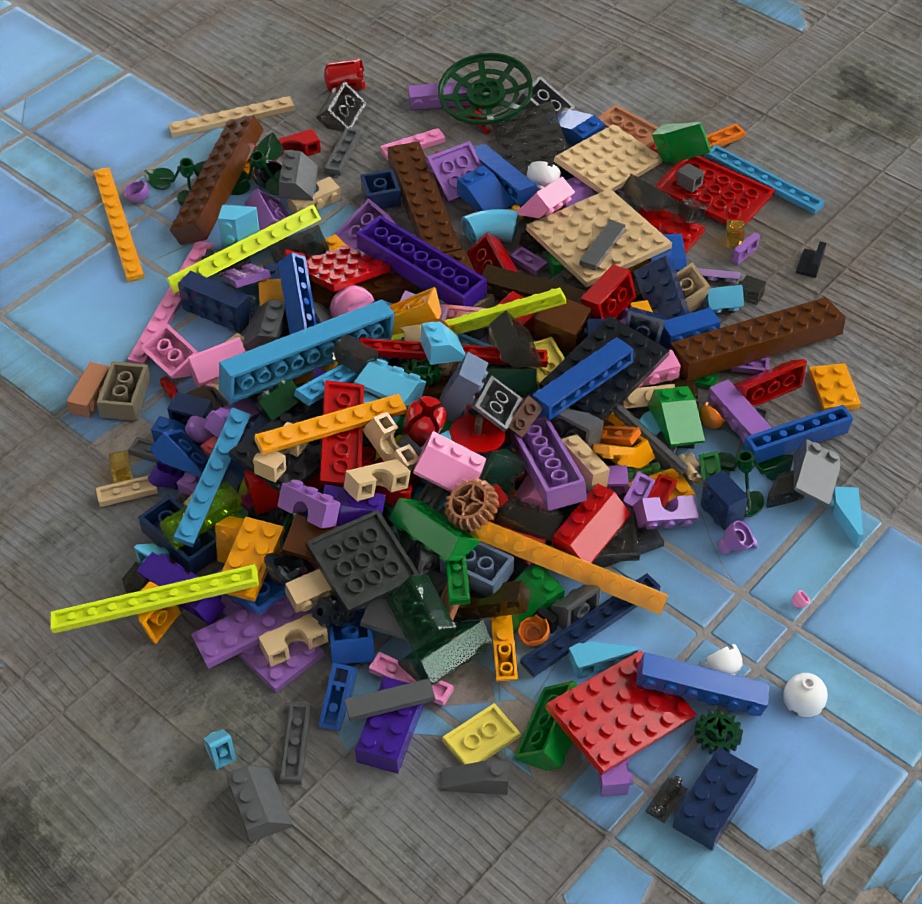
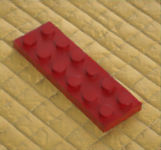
[319,380,364,487]

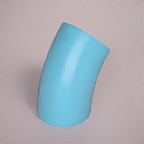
[461,209,520,245]

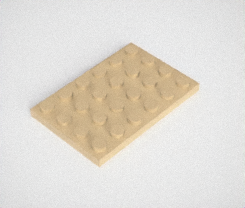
[554,124,663,193]

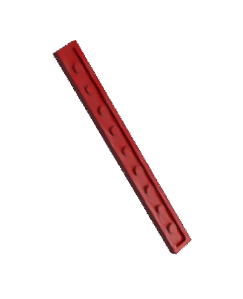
[359,338,548,368]

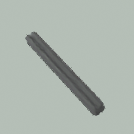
[613,405,688,474]

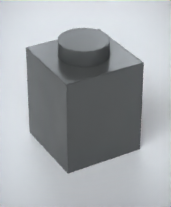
[676,163,704,193]

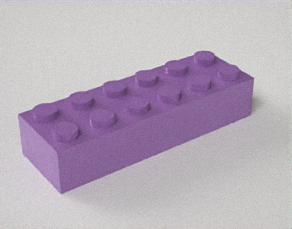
[510,415,587,511]

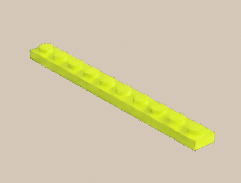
[166,204,321,294]
[392,288,566,341]
[51,564,259,633]

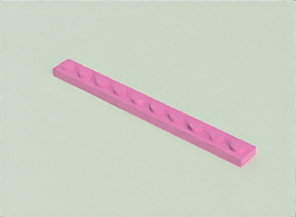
[128,241,214,365]

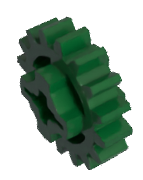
[401,359,441,385]
[694,709,743,755]

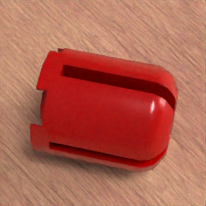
[324,59,366,93]
[402,396,446,446]

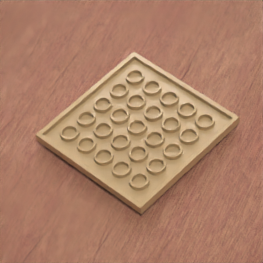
[526,188,672,288]

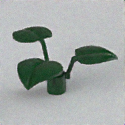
[231,132,283,195]
[144,158,207,206]
[719,450,793,517]

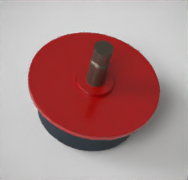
[450,414,505,460]

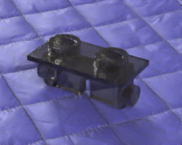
[645,776,687,824]

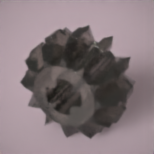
[519,230,546,255]

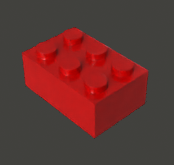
[581,264,636,319]

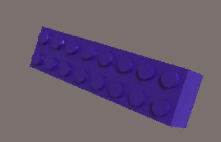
[356,215,487,307]

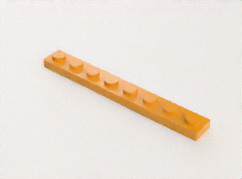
[254,394,407,455]

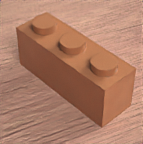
[66,362,110,418]

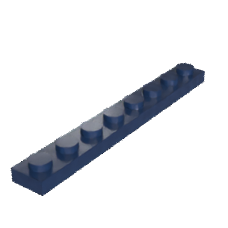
[520,573,661,677]

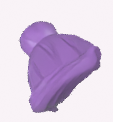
[717,521,757,554]

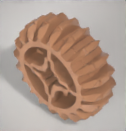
[444,478,499,532]

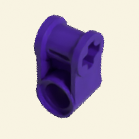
[148,461,185,490]

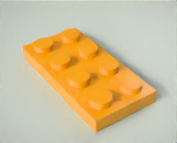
[222,517,285,602]

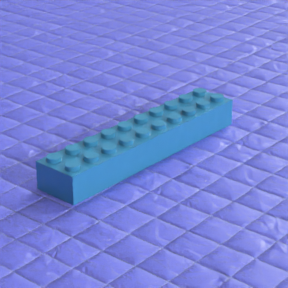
[219,300,395,404]

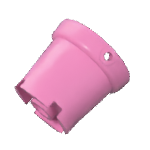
[330,285,376,318]

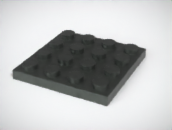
[305,509,420,614]

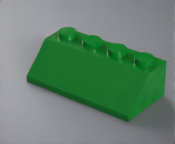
[389,498,481,562]
[514,681,578,771]

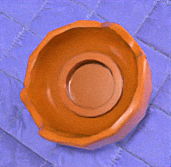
[699,402,726,429]
[518,615,550,647]

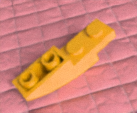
[491,615,518,682]

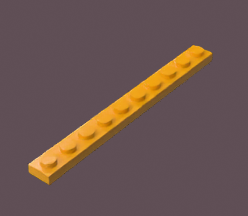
[93,167,144,282]
[470,521,668,615]

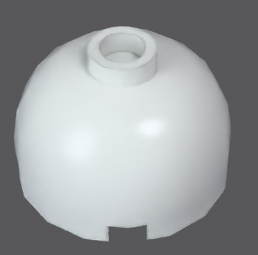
[527,161,561,192]
[698,644,742,675]
[783,673,828,717]

